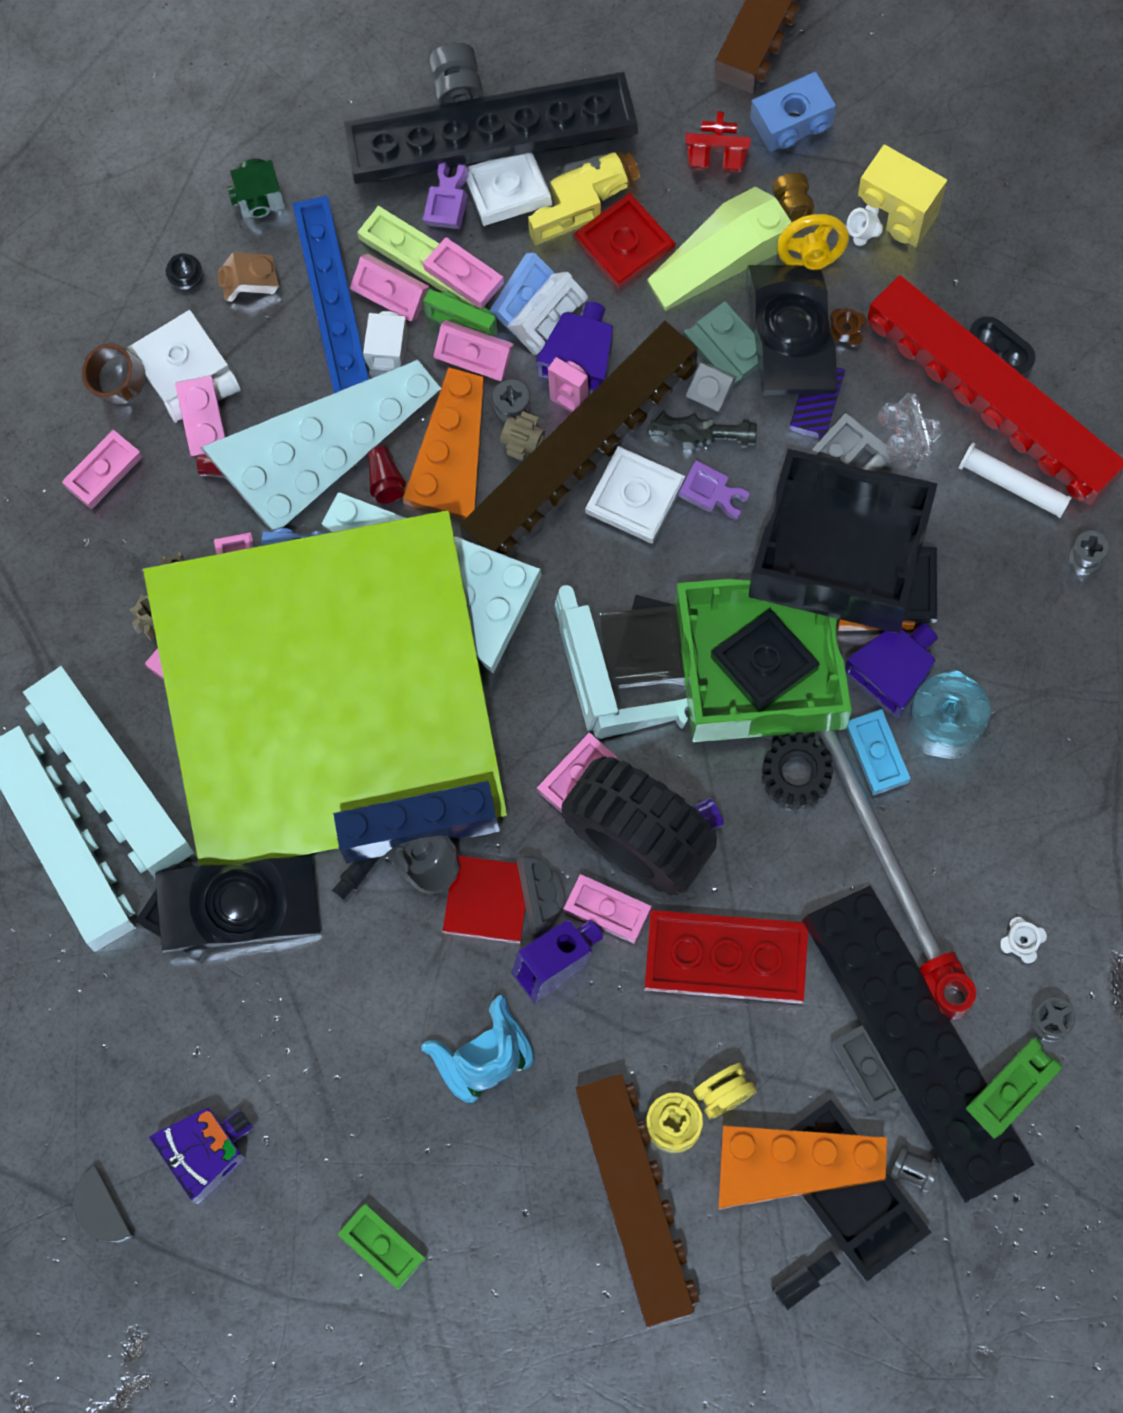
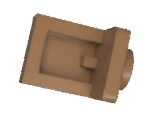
[218,252,279,301]

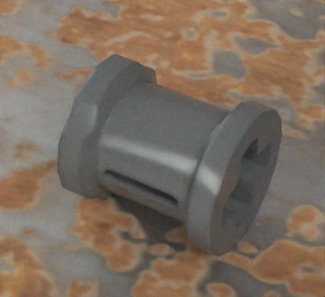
[1069,530,1109,575]
[889,1144,940,1195]

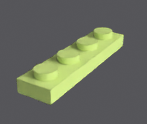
[357,206,474,307]

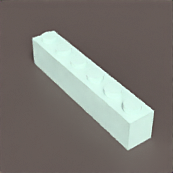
[23,666,194,879]
[0,726,136,952]

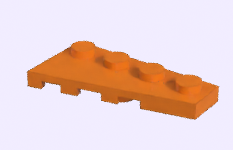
[403,367,484,521]
[718,1126,887,1210]

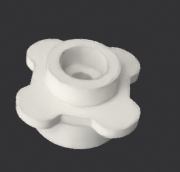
[847,205,883,246]
[1000,917,1047,964]

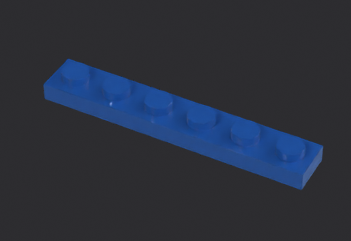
[292,196,369,393]

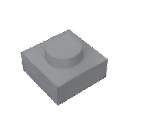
[686,361,736,412]

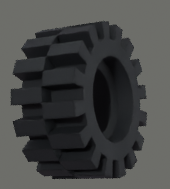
[762,734,833,810]

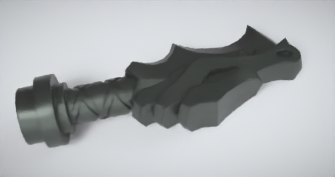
[647,410,757,450]

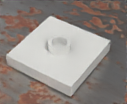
[466,153,552,226]
[127,310,229,403]
[585,446,686,544]

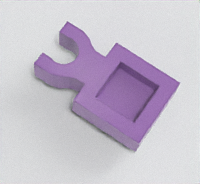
[423,163,469,229]
[677,460,750,521]

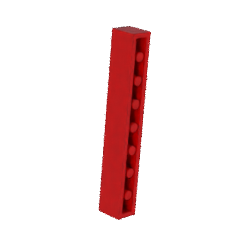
[867,275,1123,507]

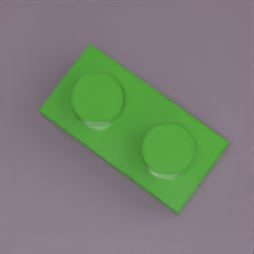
[423,289,498,337]
[337,1203,426,1290]

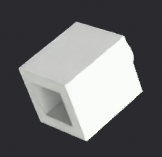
[363,311,408,371]

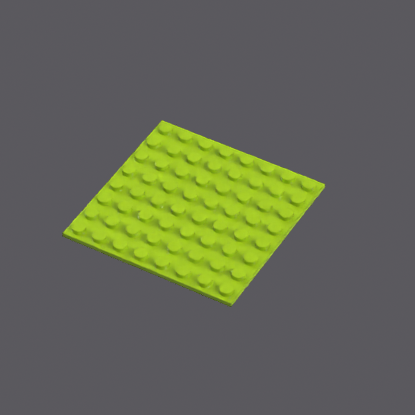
[143,510,507,866]

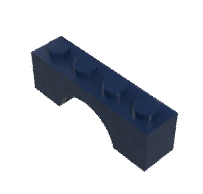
[333,781,500,863]

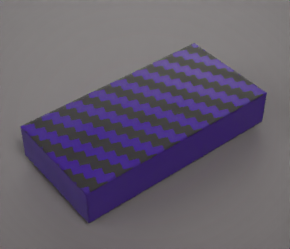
[789,367,846,439]

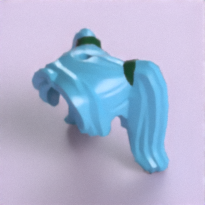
[421,995,534,1103]

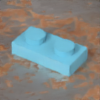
[846,709,911,796]

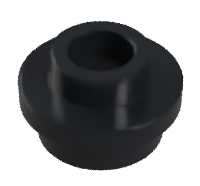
[166,253,203,289]

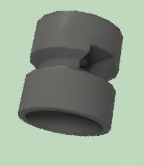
[429,43,483,105]

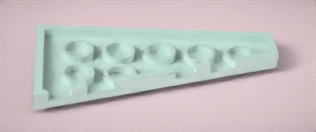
[200,360,441,532]
[322,492,542,673]

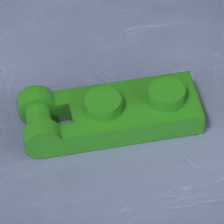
[966,1037,1063,1139]

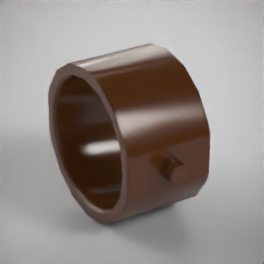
[82,343,145,405]

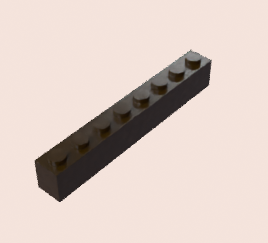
[460,321,698,557]

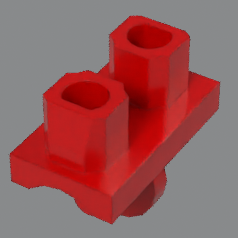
[685,111,751,172]

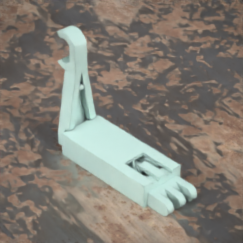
[554,585,688,740]

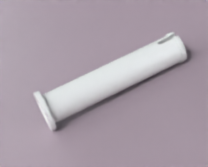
[959,442,1072,518]

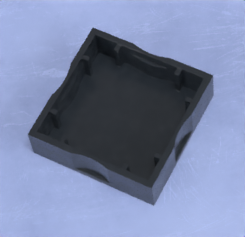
[749,449,938,634]

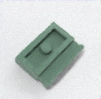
[684,301,759,389]

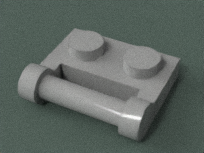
[809,413,896,471]

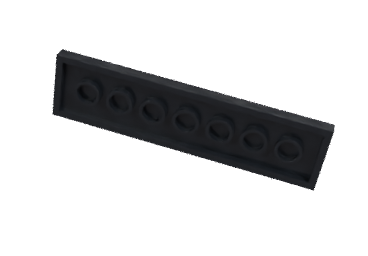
[344,72,638,184]
[802,885,1035,1203]

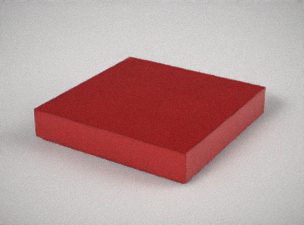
[574,193,675,290]
[442,855,526,944]

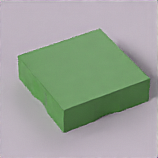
[674,579,852,742]

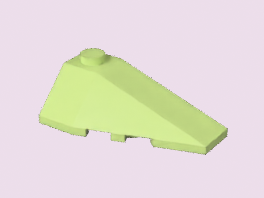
[647,187,793,311]

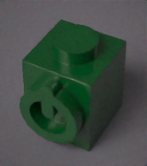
[227,158,285,219]

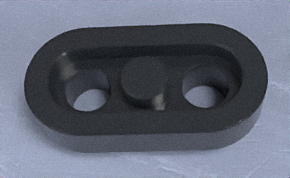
[969,317,1036,377]

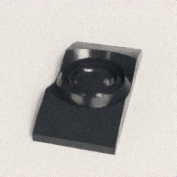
[746,265,837,395]
[155,857,320,953]
[790,1099,932,1283]

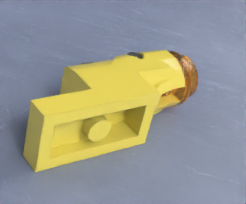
[528,152,640,246]

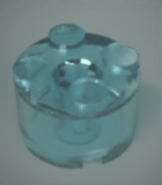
[908,671,992,759]

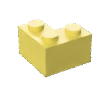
[858,144,947,248]

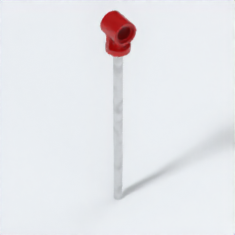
[819,730,977,1020]

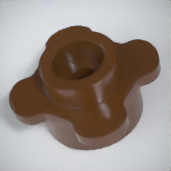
[830,309,866,347]

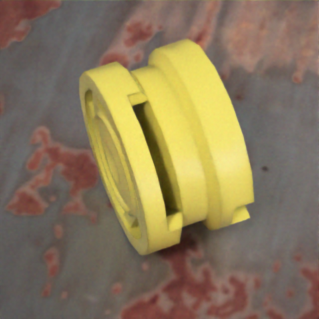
[693,1062,758,1120]
[646,1093,703,1153]

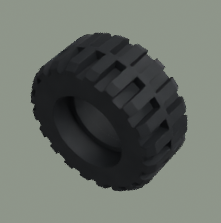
[561,756,717,895]

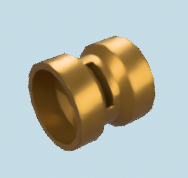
[772,173,815,222]

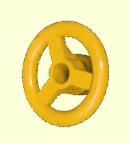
[777,214,849,270]

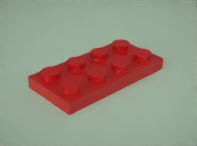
[644,910,808,1004]

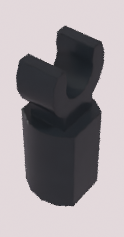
[771,1250,841,1311]

